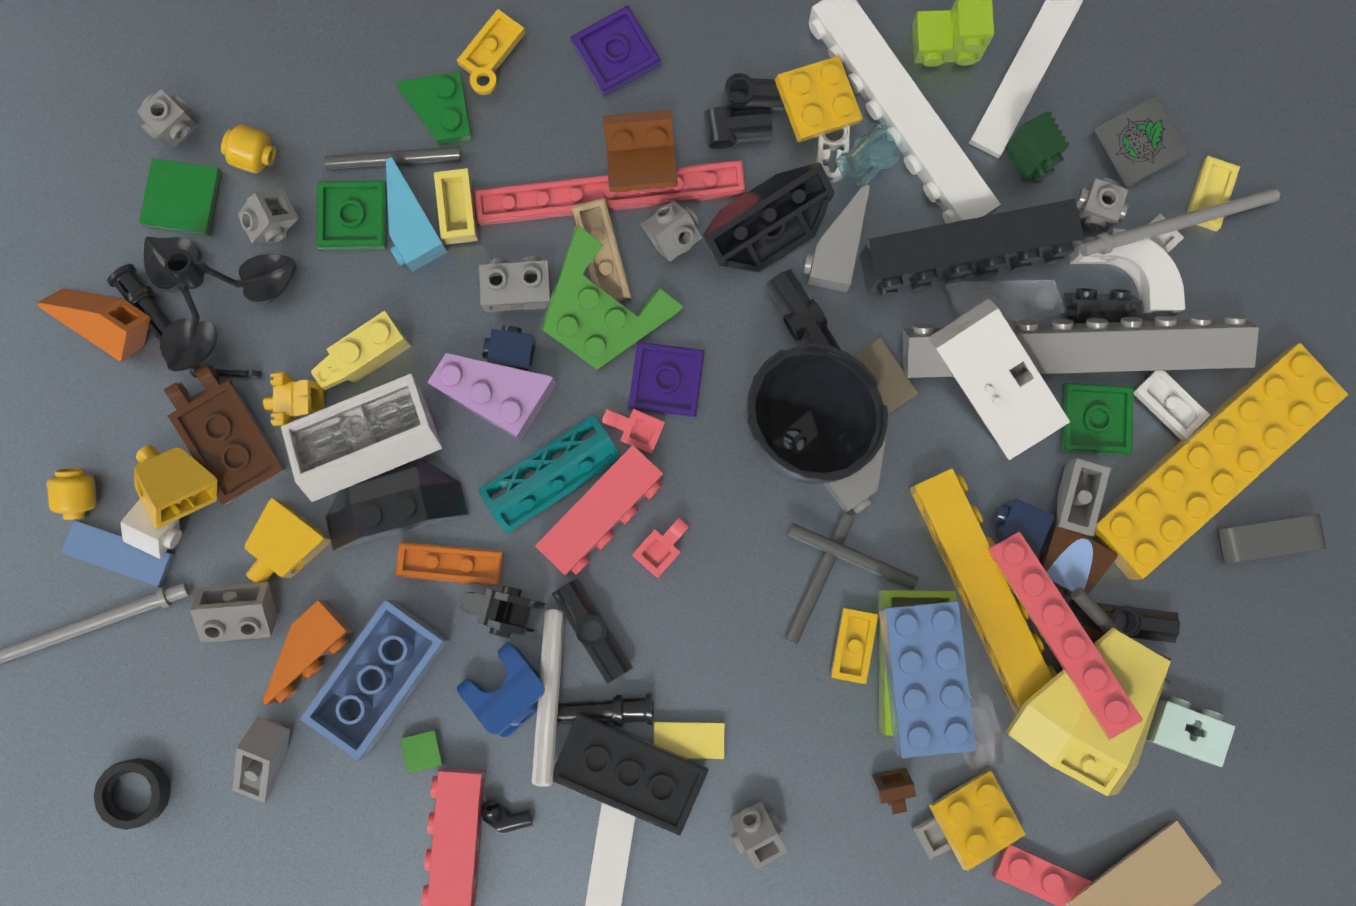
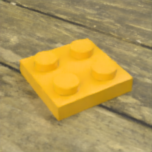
[774,56,863,143]
[929,770,1026,871]

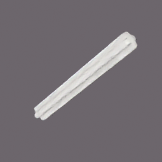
[532,609,565,787]

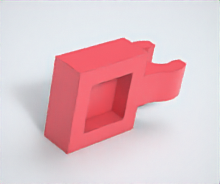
[601,408,666,454]
[632,518,690,578]

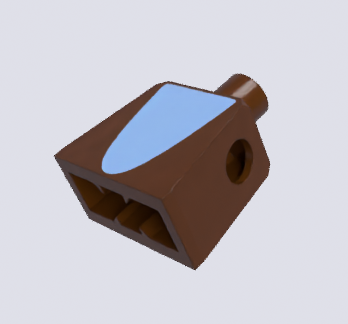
[1037,522,1118,598]

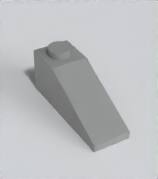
[803,184,870,292]

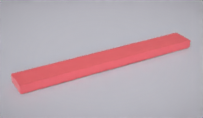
[473,160,746,226]

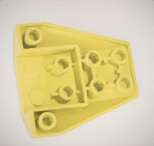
[1005,628,1171,796]

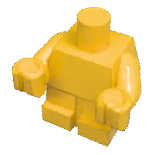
[263,371,325,426]

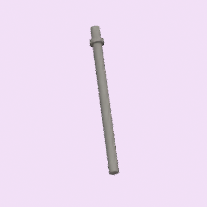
[1079,188,1280,257]
[0,582,190,664]

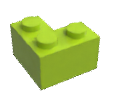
[911,0,994,67]

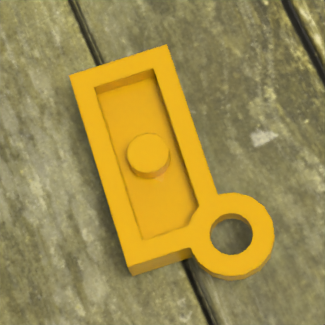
[457,9,526,95]

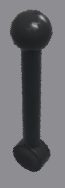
[189,365,261,379]

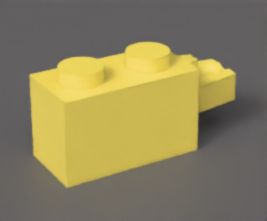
[311,310,411,390]

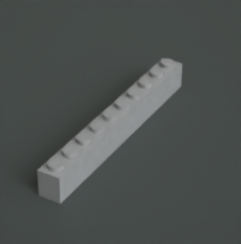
[902,314,1259,378]

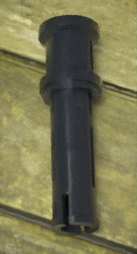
[107,264,172,341]
[557,693,654,727]

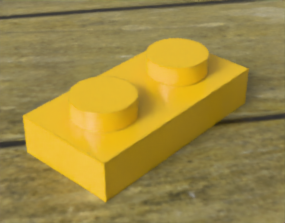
[830,608,878,684]

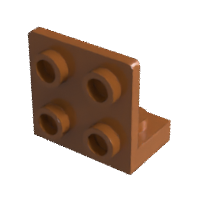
[603,110,678,192]

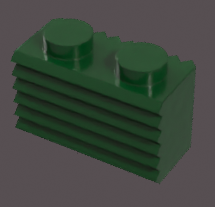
[1005,111,1070,181]

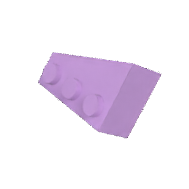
[427,353,557,441]

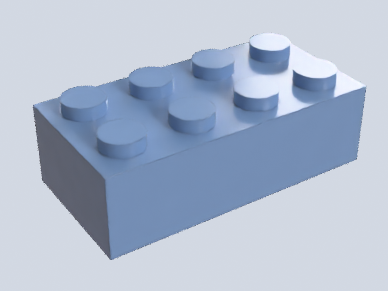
[300,600,450,761]
[879,601,976,758]

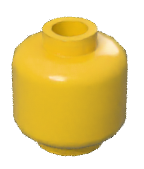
[221,124,276,174]
[46,467,97,520]

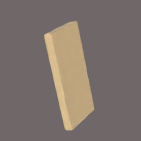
[1065,821,1222,906]

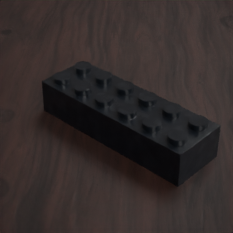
[859,198,1085,298]

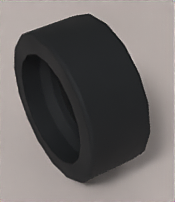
[93,758,170,830]

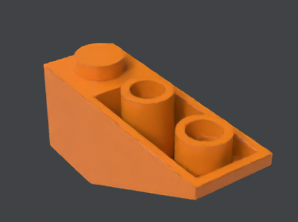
[37,288,150,362]
[263,600,354,705]

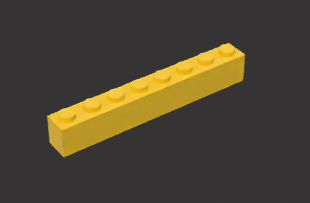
[909,468,1057,715]

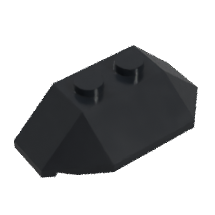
[702,162,835,272]
[325,458,469,551]

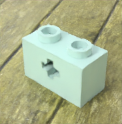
[1146,696,1235,767]

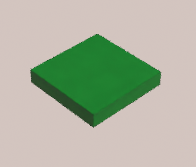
[139,158,222,236]
[316,180,387,250]
[1060,383,1134,456]

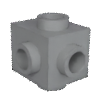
[136,89,198,149]
[1076,178,1129,232]
[237,189,298,244]
[641,200,702,262]
[730,801,788,870]

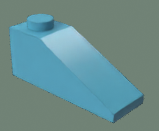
[386,157,447,272]

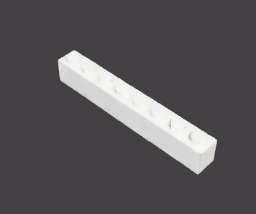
[809,0,1001,224]

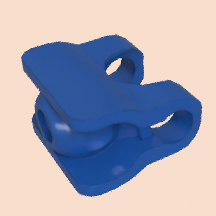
[457,642,545,737]

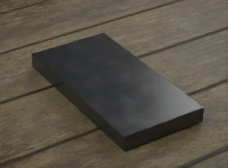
[553,712,709,836]

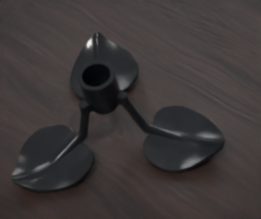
[144,237,296,372]

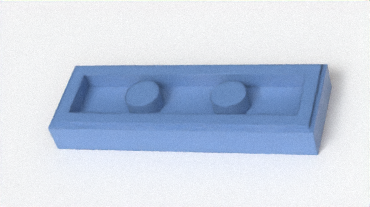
[61,520,175,587]

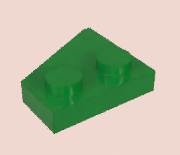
[396,71,472,145]

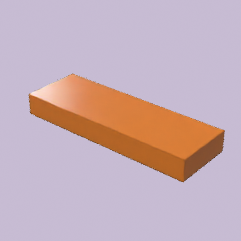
[395,542,504,586]

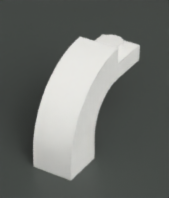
[1070,228,1185,317]

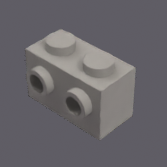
[479,256,552,313]
[190,582,278,643]

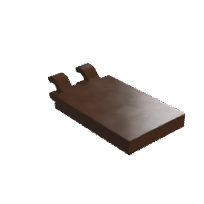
[164,364,285,505]

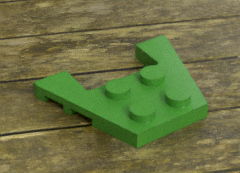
[541,225,684,370]

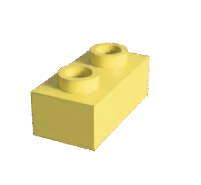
[434,168,478,245]

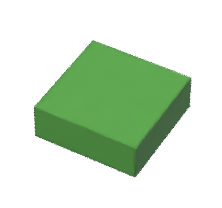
[400,729,444,774]

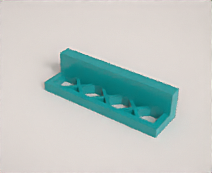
[478,415,621,534]

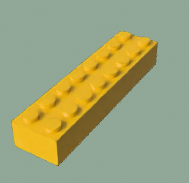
[1090,343,1348,580]

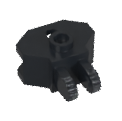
[459,585,546,638]

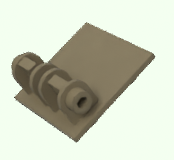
[852,337,919,414]

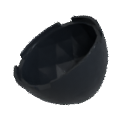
[745,343,888,484]

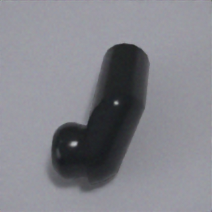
[481,800,533,834]

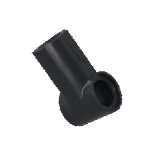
[722,73,786,112]
[704,107,773,150]

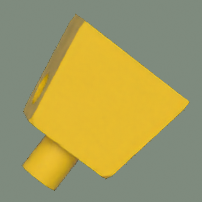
[134,445,217,529]
[244,498,331,583]

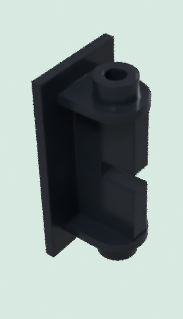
[1064,288,1142,324]

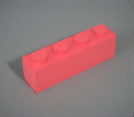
[535,445,663,576]
[421,767,486,906]

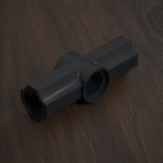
[766,269,841,350]
[552,578,633,684]
[1068,600,1180,643]

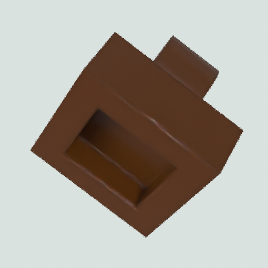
[872,768,916,814]

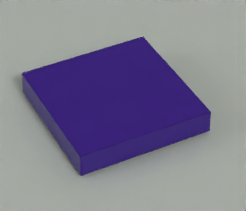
[570,5,662,97]
[628,341,705,419]

